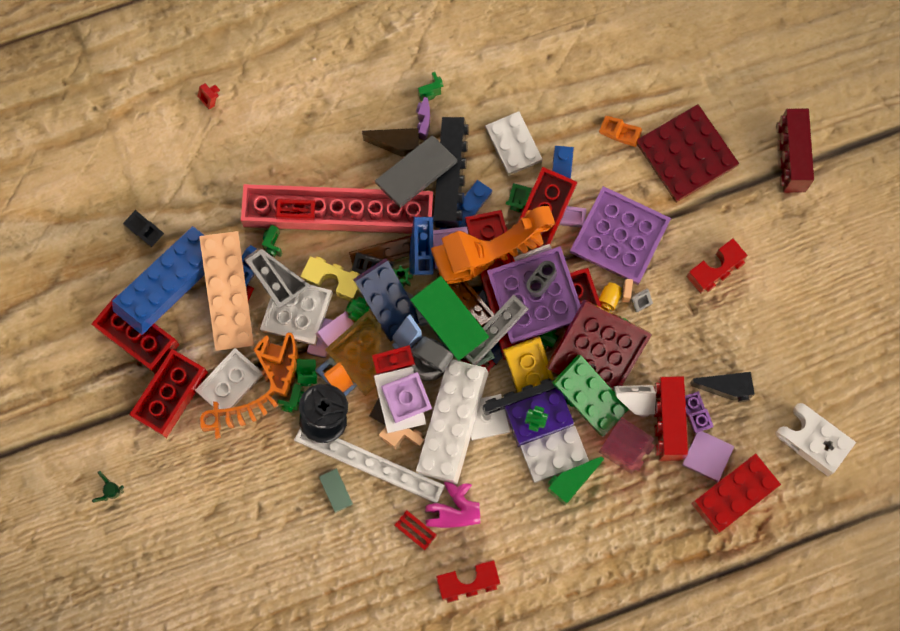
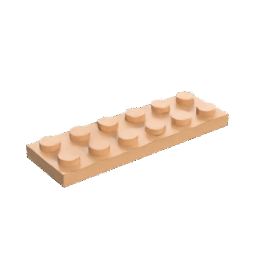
[199,231,254,351]

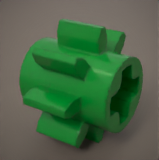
[393,265,413,288]
[346,297,369,321]
[538,329,559,350]
[525,405,548,432]

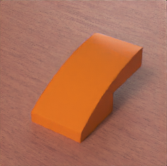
[599,116,642,147]
[324,362,353,392]

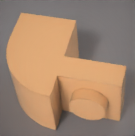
[379,426,425,449]

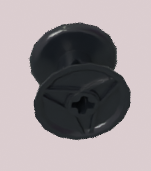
[299,384,348,443]

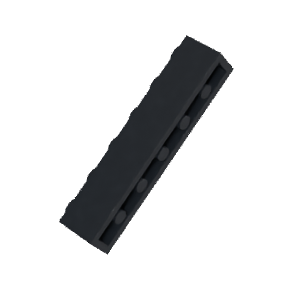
[433,117,469,228]

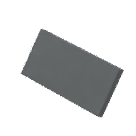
[375,135,457,208]

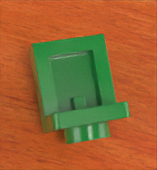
[418,72,444,101]
[506,183,532,212]
[262,225,282,257]
[295,359,317,387]
[277,384,304,413]

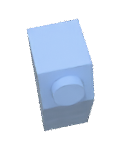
[392,315,422,349]

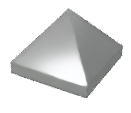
[631,288,653,312]

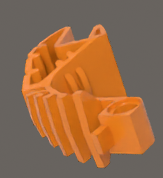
[431,206,555,284]
[200,333,298,439]

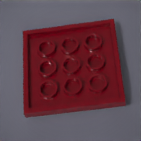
[637,104,740,203]
[546,299,652,393]

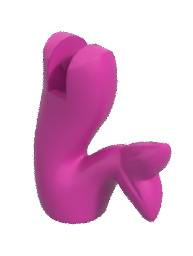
[425,481,480,528]

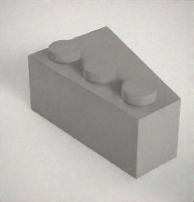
[244,248,311,308]

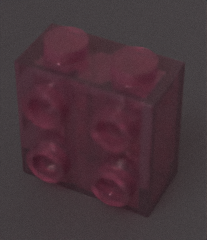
[599,417,655,474]

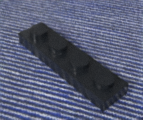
[483,378,556,416]

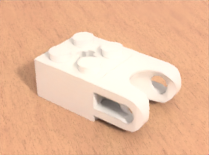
[776,403,856,476]

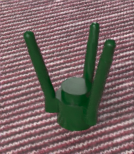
[92,471,124,503]

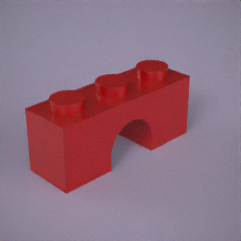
[686,238,748,294]
[436,560,501,603]

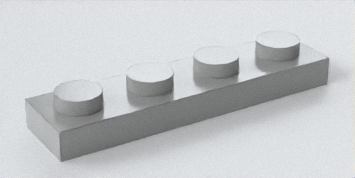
[465,295,529,365]

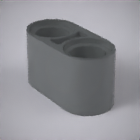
[527,261,557,297]
[412,336,454,373]

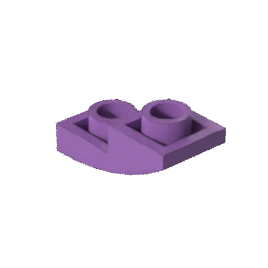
[416,97,430,141]
[685,391,714,433]

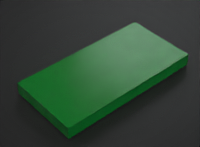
[410,276,489,362]

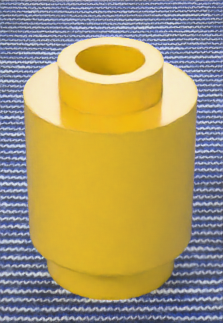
[599,282,622,312]

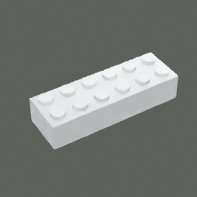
[416,359,488,484]

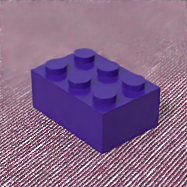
[505,388,574,447]

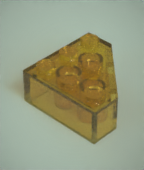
[325,311,382,396]

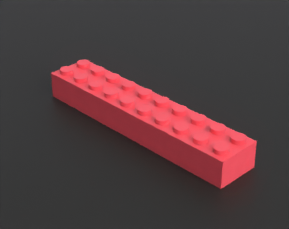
[241,184,433,234]

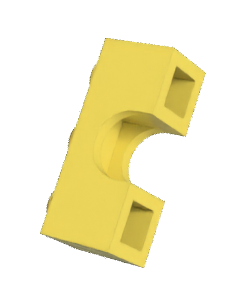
[301,256,360,301]

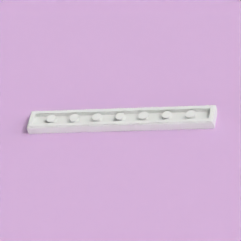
[294,428,445,503]

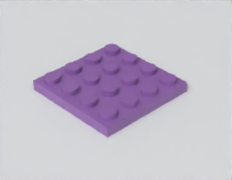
[570,186,671,285]
[487,246,581,344]

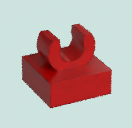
[197,83,220,109]

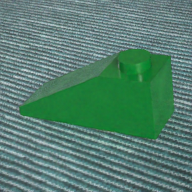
[547,456,604,506]

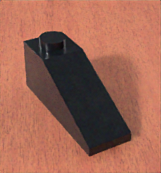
[690,372,755,403]

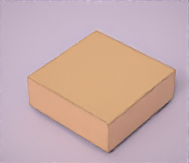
[622,279,633,303]

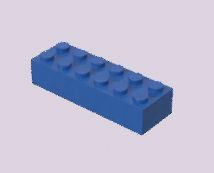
[112,226,205,335]

